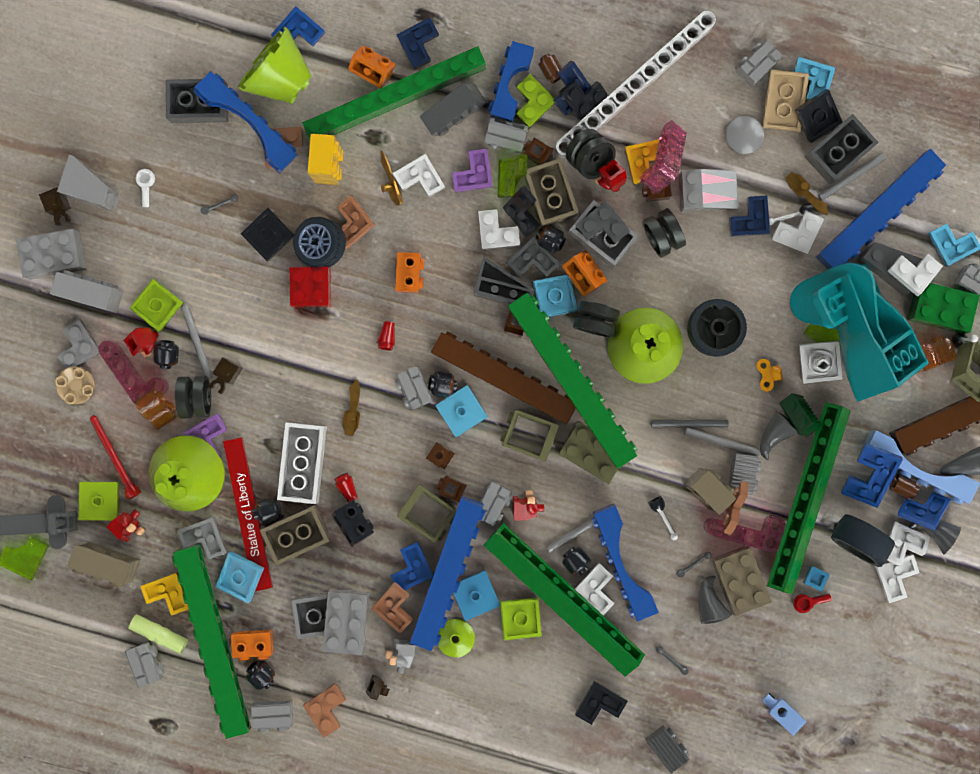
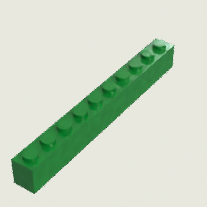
[302,46,486,140]
[508,293,638,469]
[767,402,851,594]
[483,523,645,677]
[172,543,251,739]

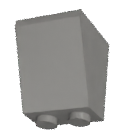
[57,155,119,211]

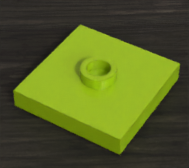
[129,278,184,332]
[79,482,119,521]
[500,597,542,641]

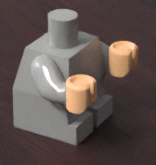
[385,639,416,674]

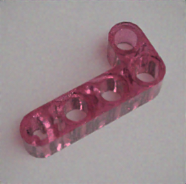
[640,120,687,193]
[99,341,169,406]
[704,515,785,552]

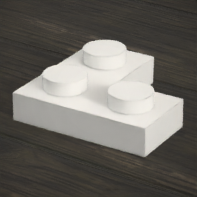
[393,154,445,197]
[478,209,520,250]
[772,211,824,254]
[888,254,943,296]
[887,522,930,565]
[875,554,920,603]
[574,562,614,615]

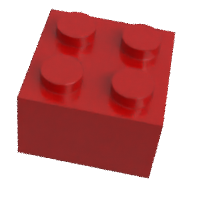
[289,267,331,308]

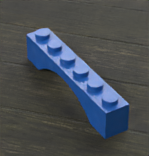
[194,71,297,174]
[591,503,659,622]

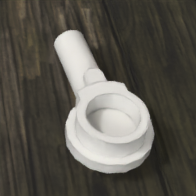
[136,169,155,207]

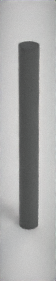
[651,420,729,427]

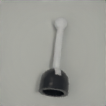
[769,203,814,225]
[951,333,978,349]
[648,496,678,541]

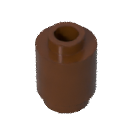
[538,53,562,84]
[889,474,920,499]

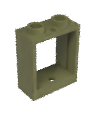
[951,341,980,402]
[500,410,559,462]
[397,484,457,543]

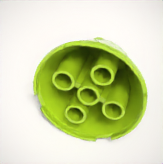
[238,27,312,104]
[607,308,683,384]
[148,435,225,512]

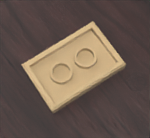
[762,70,809,132]

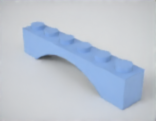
[861,430,980,505]

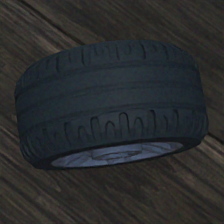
[293,217,346,267]

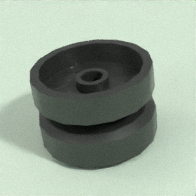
[566,129,616,179]
[642,208,686,258]
[572,301,620,338]
[175,376,211,419]

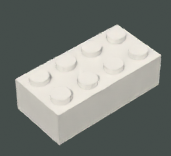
[277,422,327,504]

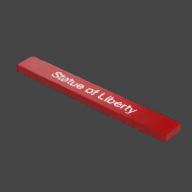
[223,437,273,591]

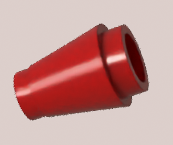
[376,321,395,351]
[334,472,358,502]

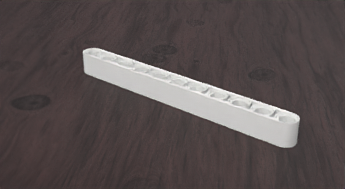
[555,11,716,159]

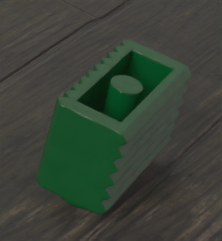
[779,393,822,436]

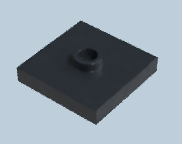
[794,89,843,143]
[241,208,294,262]

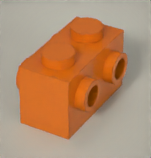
[348,45,396,88]
[562,250,608,297]
[395,252,425,294]
[231,629,274,661]

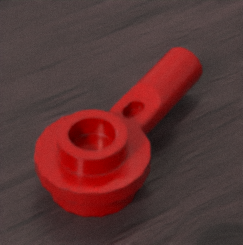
[793,594,832,613]

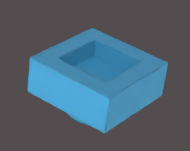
[803,565,830,592]

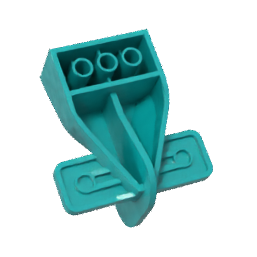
[790,263,929,402]

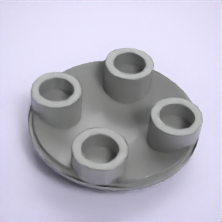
[726,116,764,154]

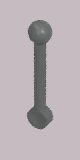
[200,195,238,215]
[677,552,712,577]
[656,646,689,675]

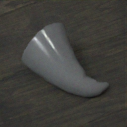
[760,411,798,460]
[940,446,980,475]
[909,520,961,555]
[699,576,732,624]

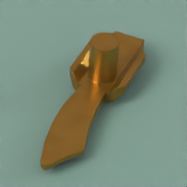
[381,151,403,206]
[785,172,828,216]
[342,379,361,436]

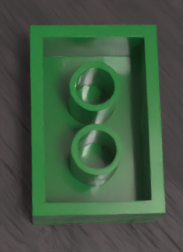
[907,283,980,334]

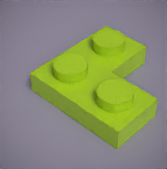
[516,74,555,128]

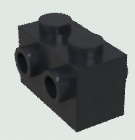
[331,500,374,547]

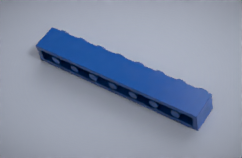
[816,149,946,269]
[410,496,486,651]

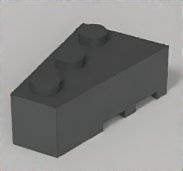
[419,82,488,137]

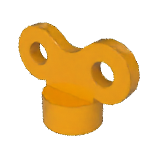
[756,359,783,392]

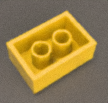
[308,134,344,185]

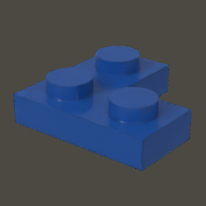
[271,6,325,47]
[898,492,951,531]
[391,541,434,590]

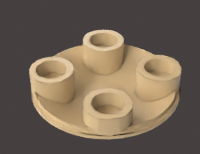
[55,366,95,404]

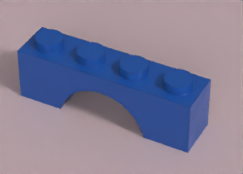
[488,41,534,122]

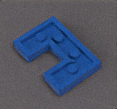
[841,443,903,508]

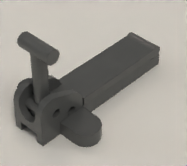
[0,495,78,549]

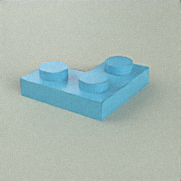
[793,57,835,101]
[928,224,980,267]

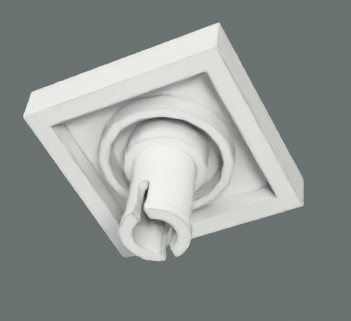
[799,341,843,384]

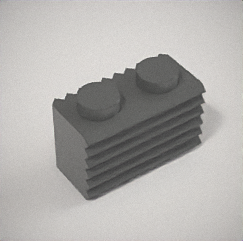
[645,725,689,774]

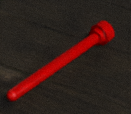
[90,415,142,500]

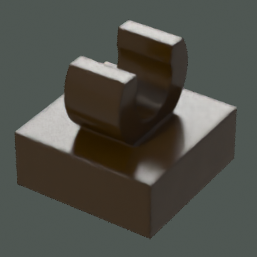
[366,674,390,700]

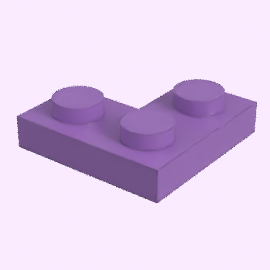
[452,148,493,193]
[184,414,228,457]

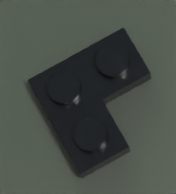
[559,79,609,121]
[503,185,540,237]
[575,681,628,725]

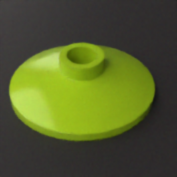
[438,619,475,657]

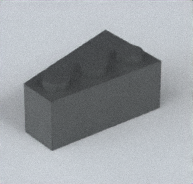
[858,242,922,295]
[474,256,535,305]

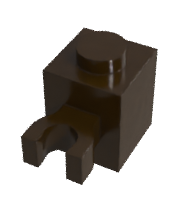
[39,187,71,226]
[209,357,243,394]

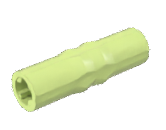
[128,614,188,654]

